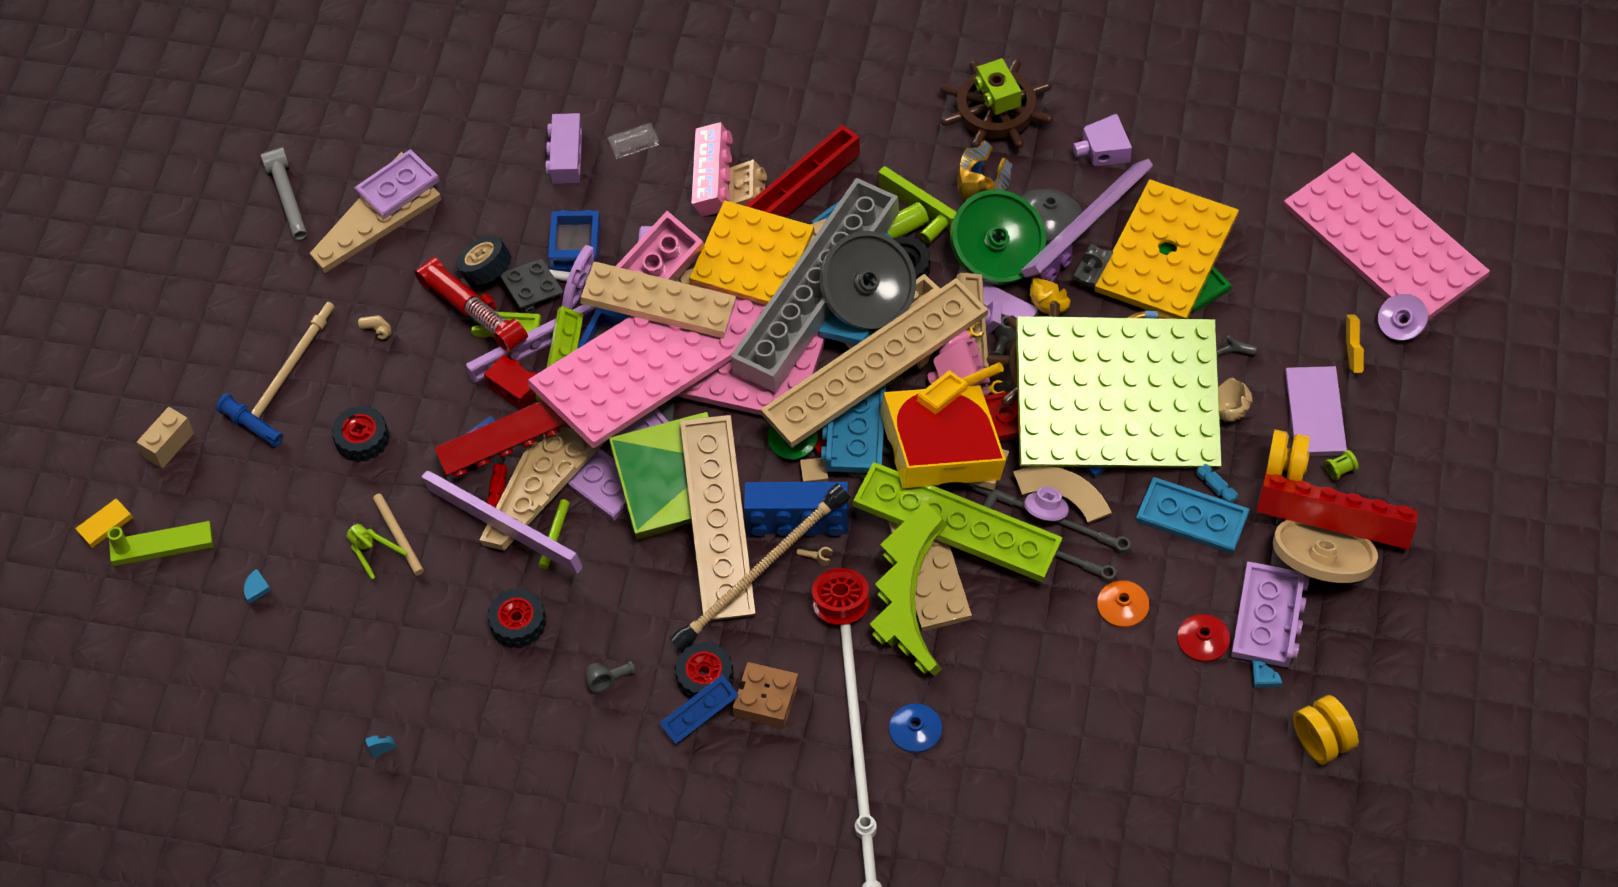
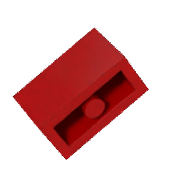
[484,354,536,410]

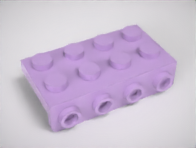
[1231,561,1310,668]

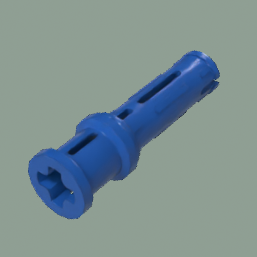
[216,393,284,447]

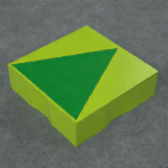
[609,412,708,540]

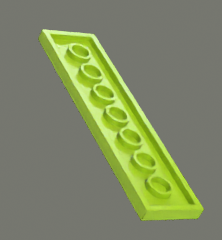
[853,462,1063,583]

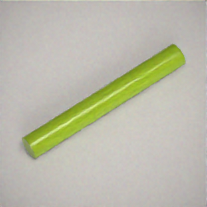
[538,499,570,569]

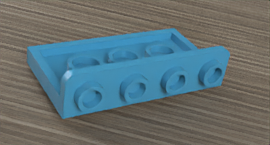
[821,384,886,473]

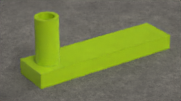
[878,166,956,244]
[536,306,584,402]
[107,521,214,566]

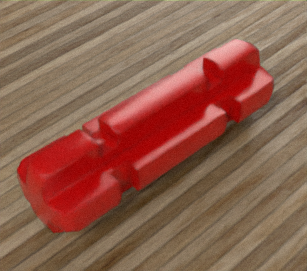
[487,463,507,508]

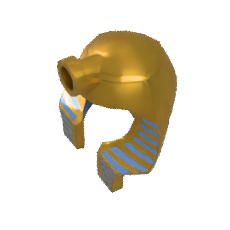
[957,140,1013,200]

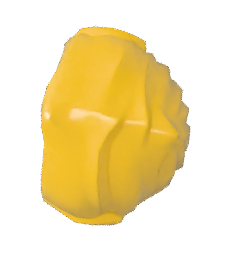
[1030,277,1071,314]

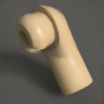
[358,315,391,339]

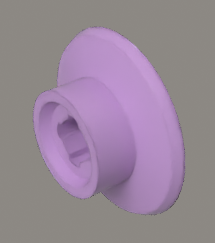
[1024,487,1069,521]

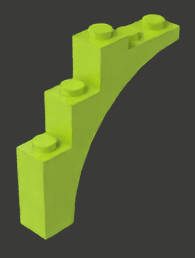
[870,502,947,676]

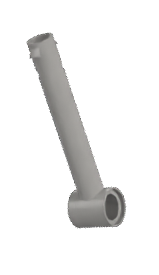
[261,147,307,240]

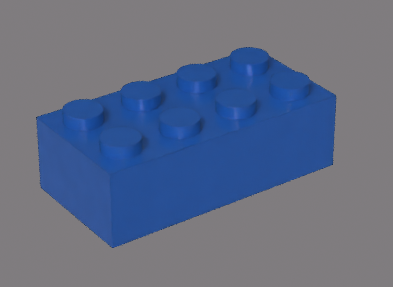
[744,482,849,536]

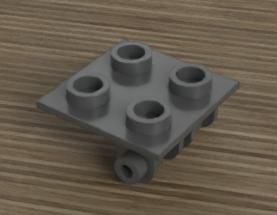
[500,259,563,314]

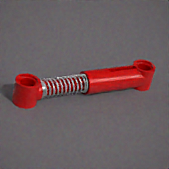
[414,257,528,353]

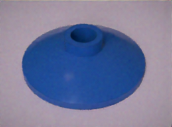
[889,704,942,753]

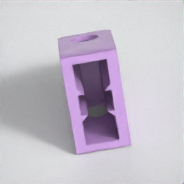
[1072,114,1132,166]

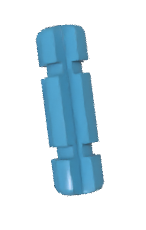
[1196,464,1238,503]

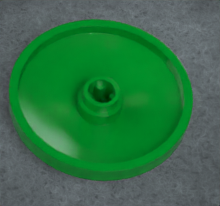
[950,189,1046,285]

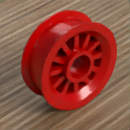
[812,568,870,625]

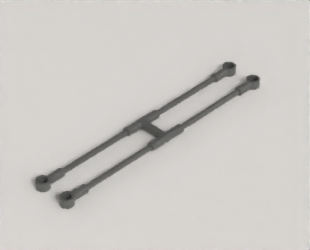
[847,443,1131,583]

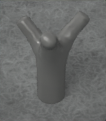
[1216,335,1257,356]

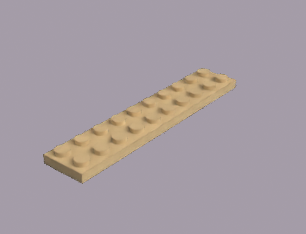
[761,278,988,448]

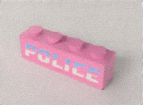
[692,122,733,217]

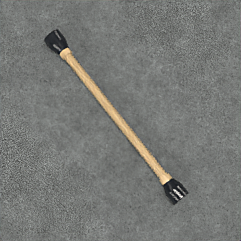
[670,483,851,653]

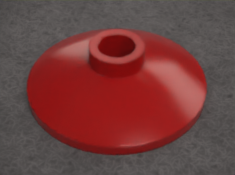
[1177,614,1230,662]

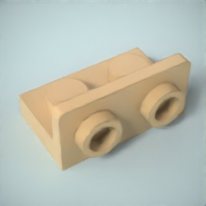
[728,159,767,206]

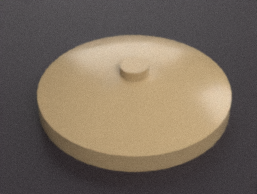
[1273,520,1378,583]

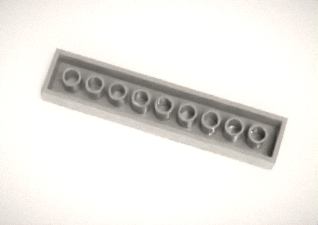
[731,178,899,393]

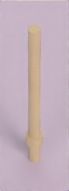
[251,302,335,418]

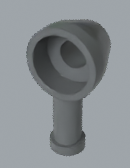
[992,315,1016,355]
[586,661,635,693]

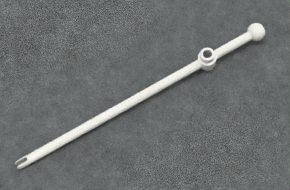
[840,624,882,887]

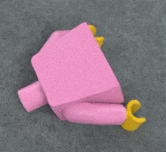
[928,322,1005,396]

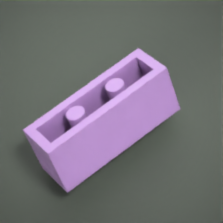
[546,113,582,184]

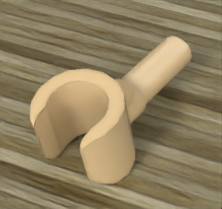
[797,547,833,567]

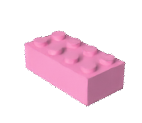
[615,211,705,281]

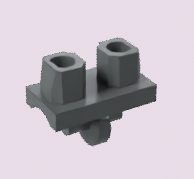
[1073,243,1113,290]

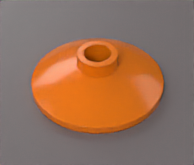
[1097,581,1149,628]

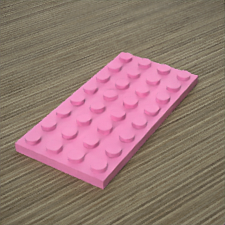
[1283,152,1490,320]
[528,316,740,448]

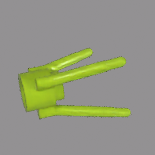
[347,524,408,580]

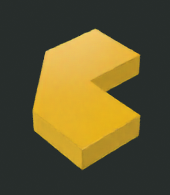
[1346,314,1364,373]

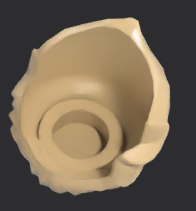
[1218,378,1252,422]

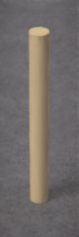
[373,494,424,576]

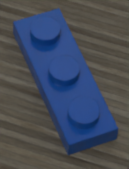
[660,674,739,744]

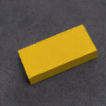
[916,370,968,415]
[75,499,133,548]

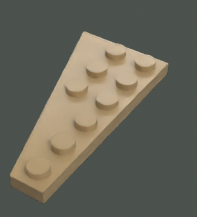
[310,152,442,274]
[480,424,608,550]

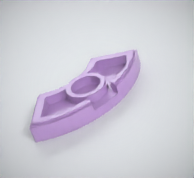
[562,245,594,310]

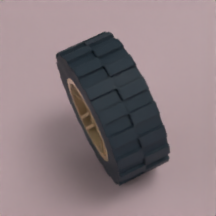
[456,235,512,286]

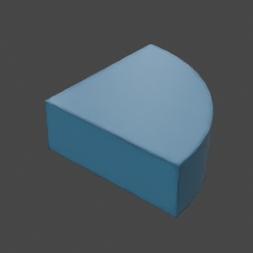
[244,569,271,604]
[1252,660,1282,688]
[365,735,397,758]

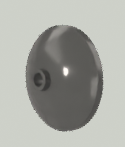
[1021,188,1083,244]

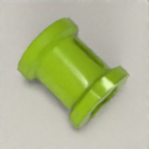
[1324,450,1359,480]

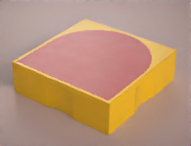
[880,385,1006,488]

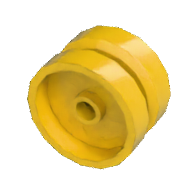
[1266,429,1310,481]
[1293,695,1359,765]

